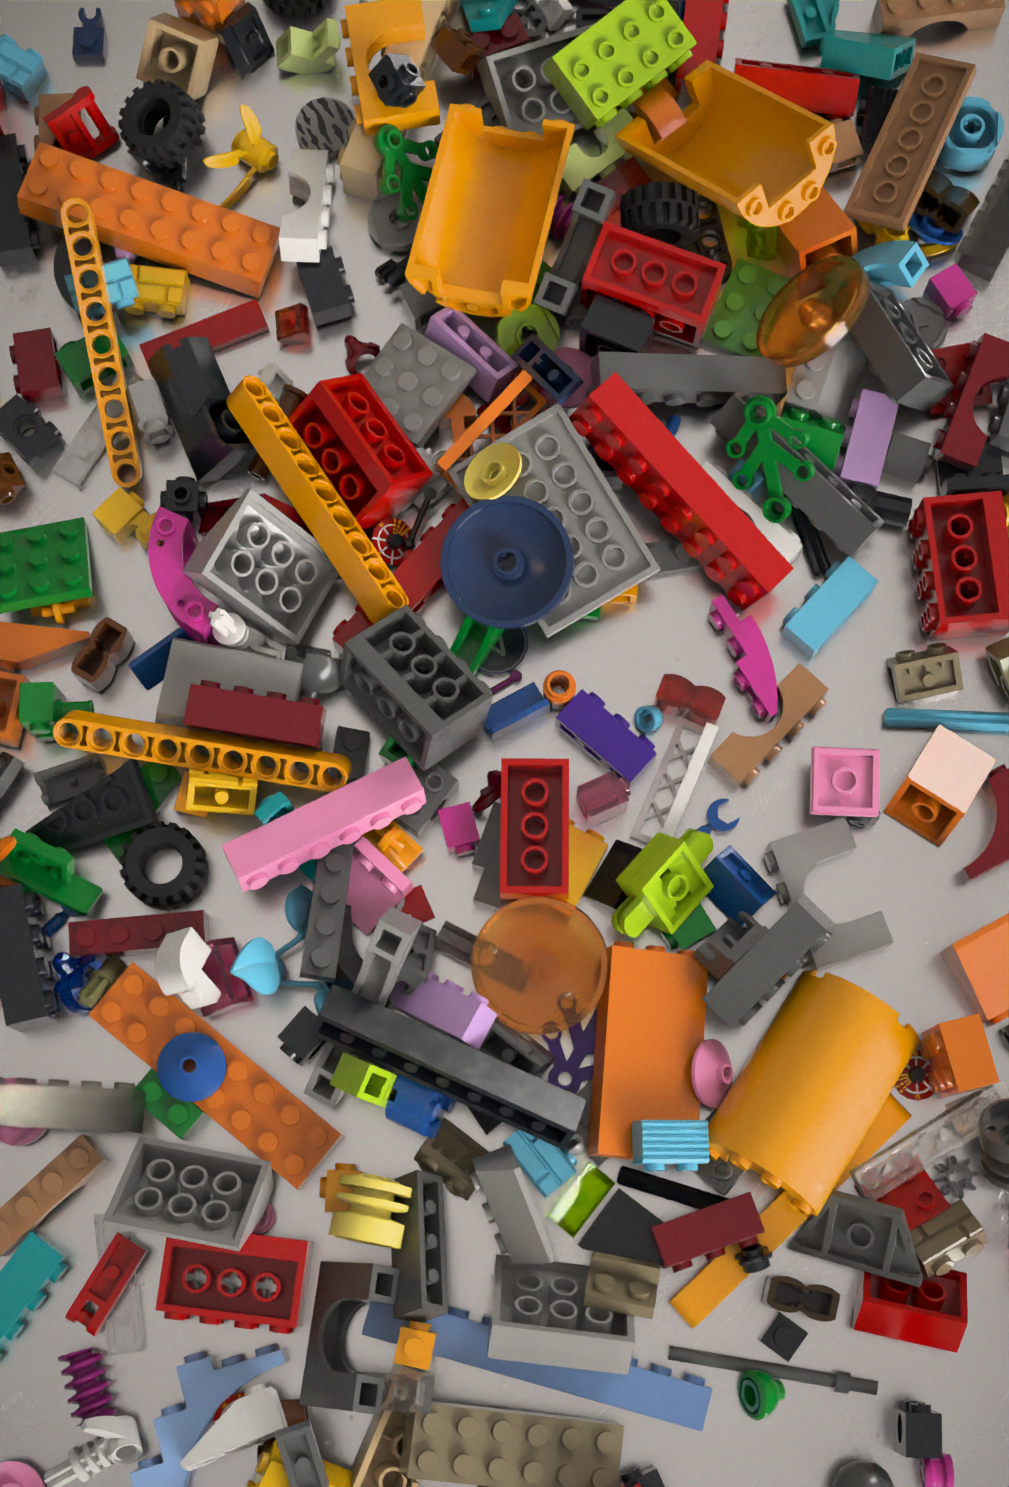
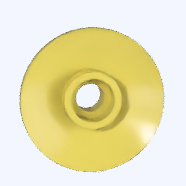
[464,443,522,501]

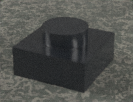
[759,1311,808,1362]

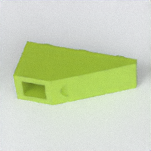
[329,1052,398,1108]

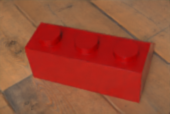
[853,1270,968,1353]

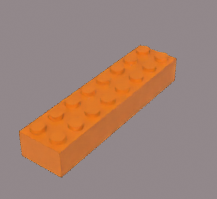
[17,141,280,298]
[88,962,345,1190]

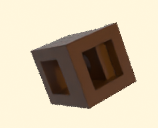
[429,24,487,76]

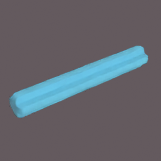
[883,708,1009,732]

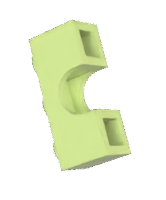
[560,108,634,197]

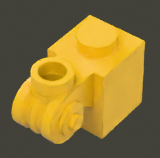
[92,487,163,550]

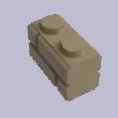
[910,1199,987,1278]

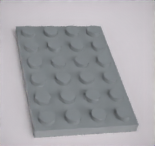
[447,403,660,638]

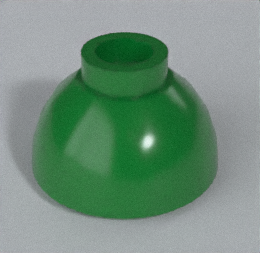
[738,1370,785,1421]

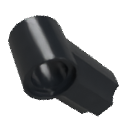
[852,484,913,528]

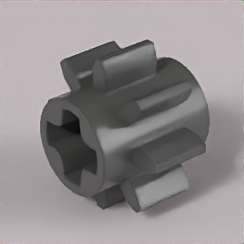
[934,1155,979,1199]

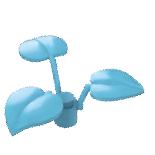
[230,885,330,1014]

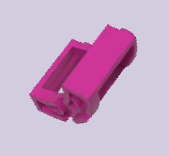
[148,506,219,646]

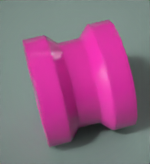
[919,1454,954,1487]

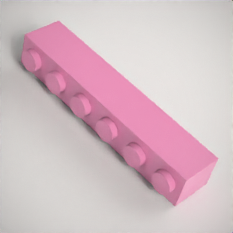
[221,756,427,892]

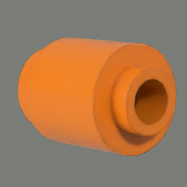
[543,670,576,710]

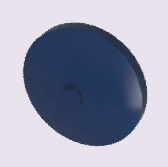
[440,495,574,629]

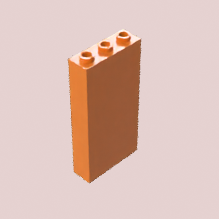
[587,941,708,1165]

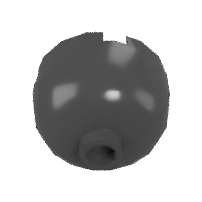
[284,644,342,699]

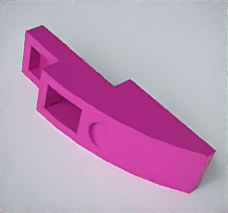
[708,594,778,724]

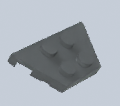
[789,1190,923,1287]

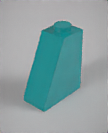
[819,30,916,81]

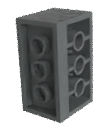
[339,605,493,771]

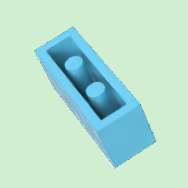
[781,556,879,659]

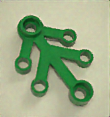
[373,125,438,223]
[726,395,815,523]

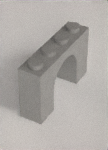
[764,816,893,972]

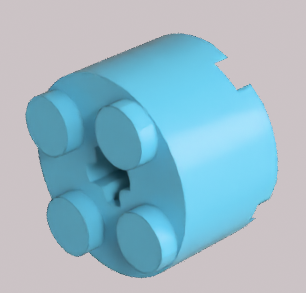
[938,97,1004,172]

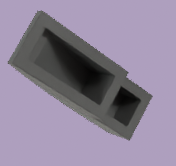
[472,802,503,913]

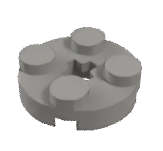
[367,191,423,252]

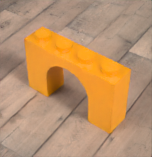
[340,0,440,136]

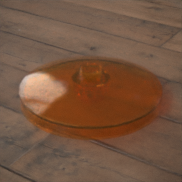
[756,255,870,368]
[471,896,609,1034]

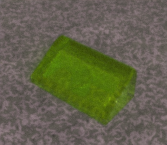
[547,1161,615,1238]

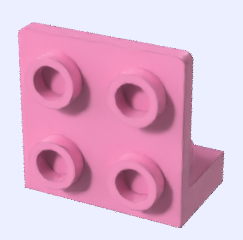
[346,836,413,935]

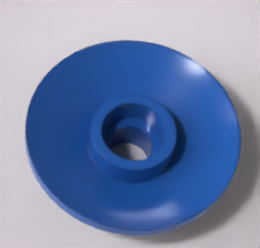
[908,211,963,245]
[157,1032,226,1102]

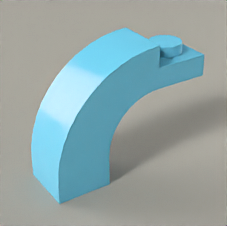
[816,240,929,324]

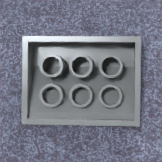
[477,23,621,135]
[182,489,339,645]
[155,637,303,767]
[102,1136,274,1251]
[487,1255,635,1375]

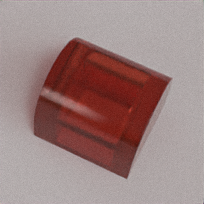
[275,303,310,345]

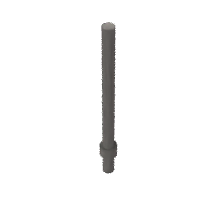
[668,1345,878,1395]

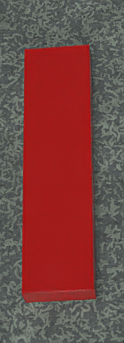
[139,299,269,376]

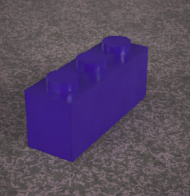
[555,689,657,788]

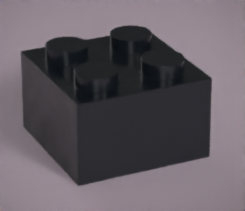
[579,294,655,358]

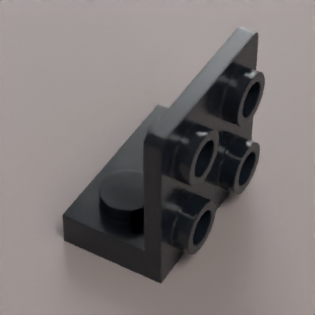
[935,437,1009,496]

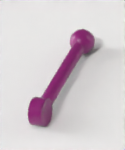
[490,670,522,694]

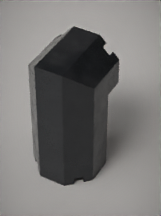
[148,337,254,482]

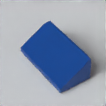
[128,627,191,690]

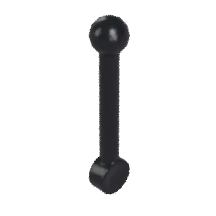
[402,487,437,551]

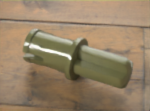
[77,956,125,1008]

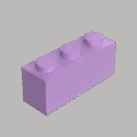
[424,307,519,403]
[833,389,899,490]
[390,971,498,1050]

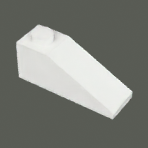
[180,1384,288,1471]

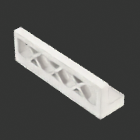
[630,717,719,845]

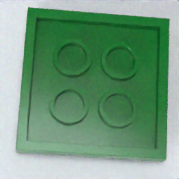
[0,517,93,614]

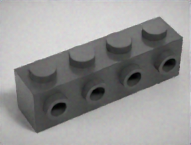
[391,1170,448,1322]

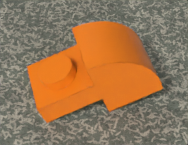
[626,85,687,139]
[439,393,477,457]

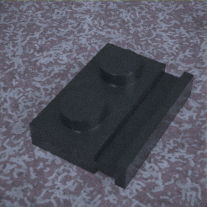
[215,2,275,78]

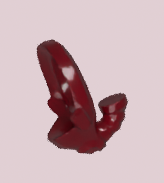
[344,335,381,375]
[471,770,501,814]

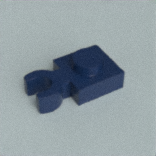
[72,8,106,61]

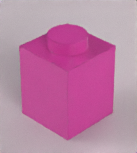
[924,263,977,320]
[437,802,480,856]

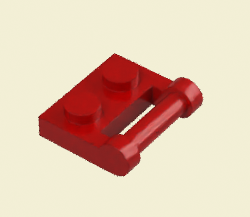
[42,86,119,160]

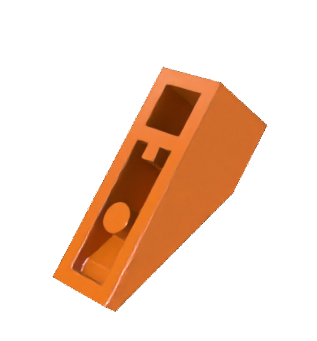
[0,621,91,673]

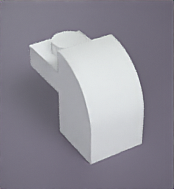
[155,927,221,1009]

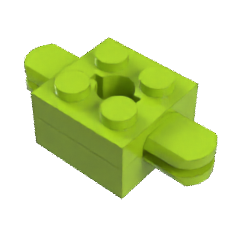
[611,828,714,938]

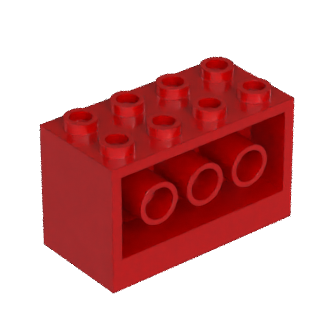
[580,221,726,348]
[288,373,434,529]
[908,491,1009,642]
[155,1233,314,1334]

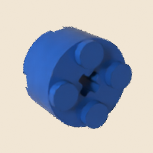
[385,1074,456,1139]

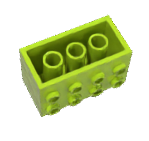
[542,0,697,130]

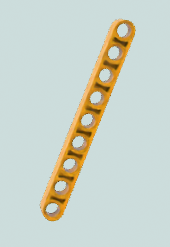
[61,198,143,487]
[226,375,409,624]
[53,710,353,792]
[668,1093,912,1329]

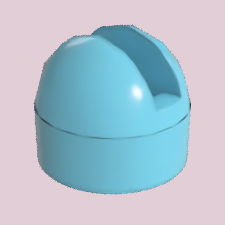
[634,705,663,732]

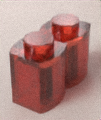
[653,674,726,727]

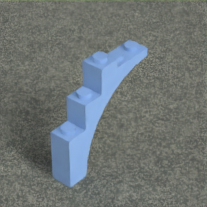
[130,1344,289,1487]

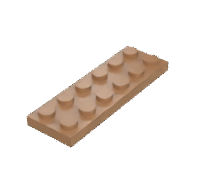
[844,52,977,232]

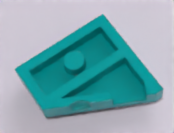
[460,0,518,32]
[787,0,840,48]

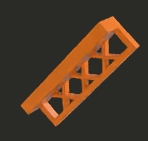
[434,370,547,494]

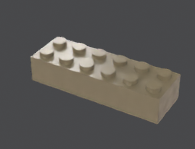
[399,1399,624,1487]

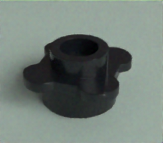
[735,1243,773,1273]

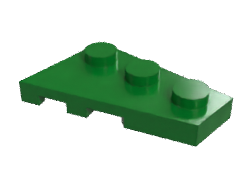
[103,762,182,862]

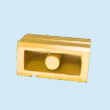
[122,264,190,318]
[186,768,258,816]

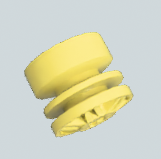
[328,1173,412,1249]

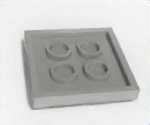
[363,322,477,448]

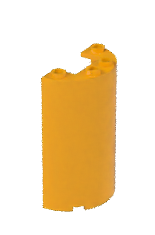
[615,60,837,227]
[405,103,575,317]
[708,970,920,1217]

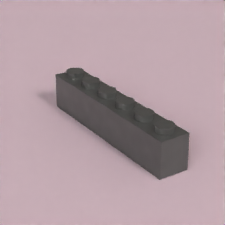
[591,351,787,407]
[710,388,885,557]

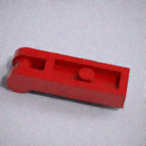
[65,1232,148,1337]

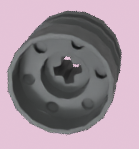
[978,1098,1009,1190]

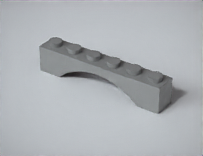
[303,907,422,1109]

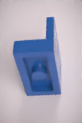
[485,682,550,743]
[703,845,776,926]

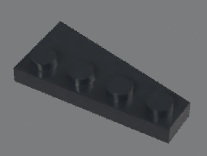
[25,759,158,852]

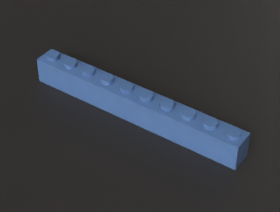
[361,1303,713,1431]

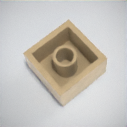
[136,12,219,100]

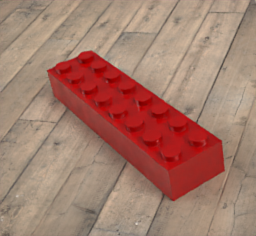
[569,372,794,610]

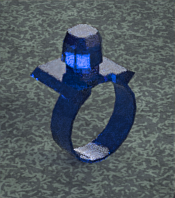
[52,952,104,1014]

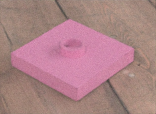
[810,746,880,817]

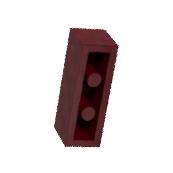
[648,1192,765,1273]

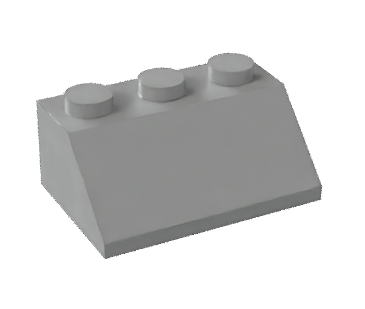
[781,315,867,426]
[470,1144,557,1264]

